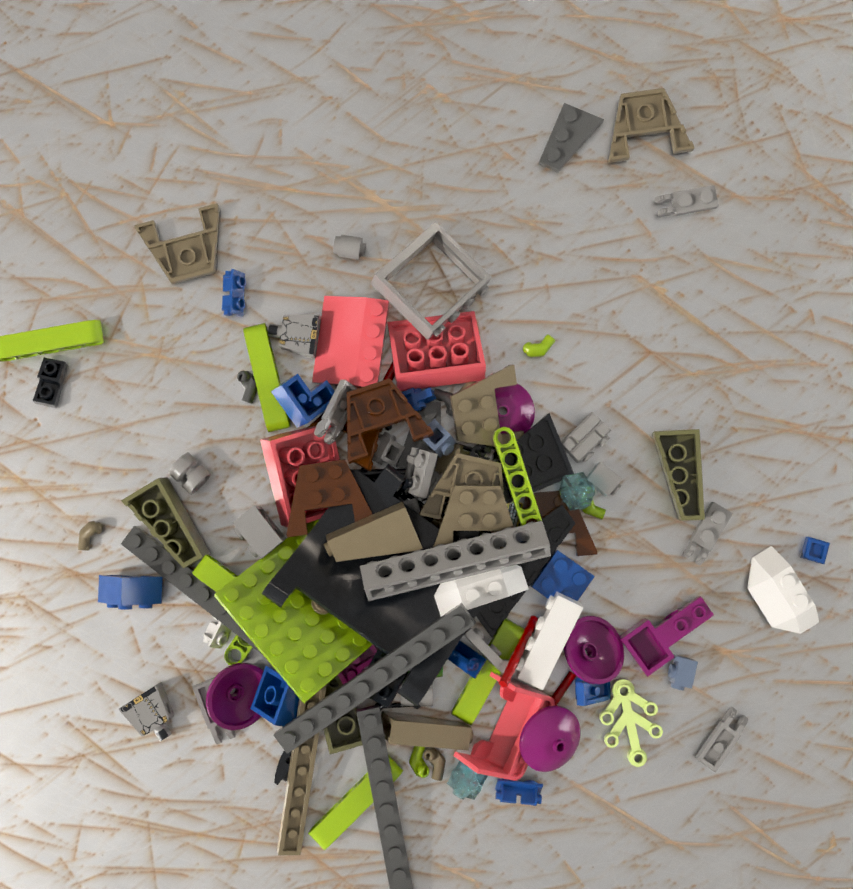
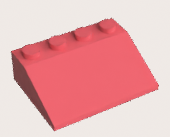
[312,296,390,389]
[387,311,486,391]
[260,425,340,527]

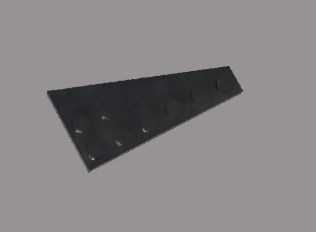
[443,413,575,512]
[476,504,575,638]

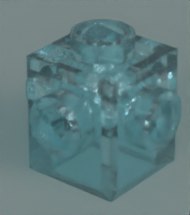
[559,472,595,511]
[447,761,488,800]

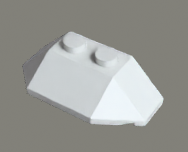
[747,546,819,634]
[434,565,529,617]

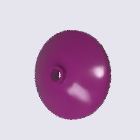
[495,383,535,434]
[564,616,624,684]
[206,663,264,730]
[519,706,581,772]

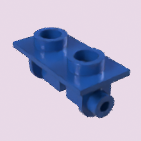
[222,269,246,317]
[448,641,487,679]
[495,778,543,806]

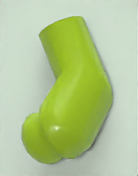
[523,334,555,357]
[578,490,606,520]
[409,746,430,778]

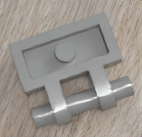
[402,447,438,498]

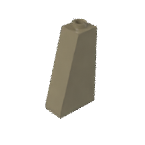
[324,502,423,562]
[381,711,473,751]

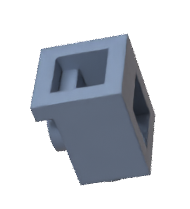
[422,419,456,457]
[668,654,698,691]

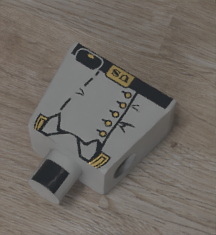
[268,314,321,359]
[119,682,174,741]

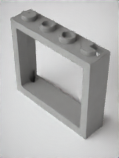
[371,222,492,340]

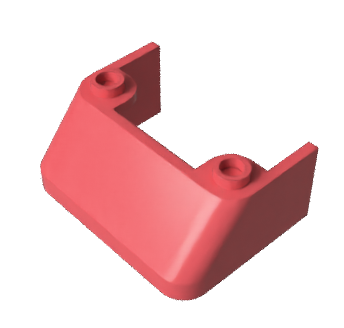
[453,672,555,781]

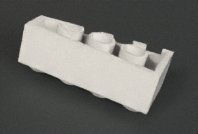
[516,591,583,690]

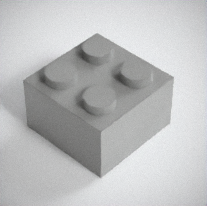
[233,506,287,559]

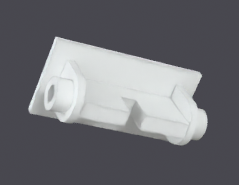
[203,617,230,649]

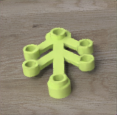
[599,679,663,767]

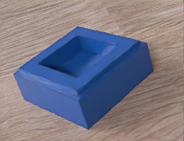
[800,537,830,564]

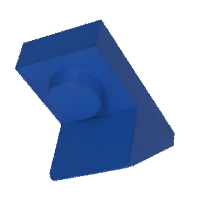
[575,677,611,706]

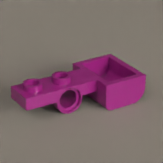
[619,596,714,677]

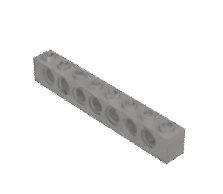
[360,521,551,601]

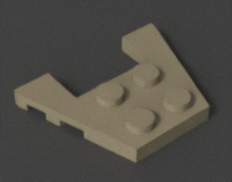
[609,88,695,163]
[134,203,220,284]
[450,364,524,447]
[420,453,504,532]
[432,485,514,549]

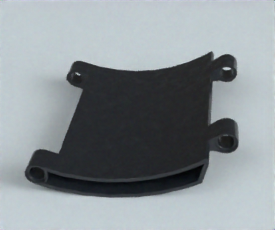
[262,464,485,706]

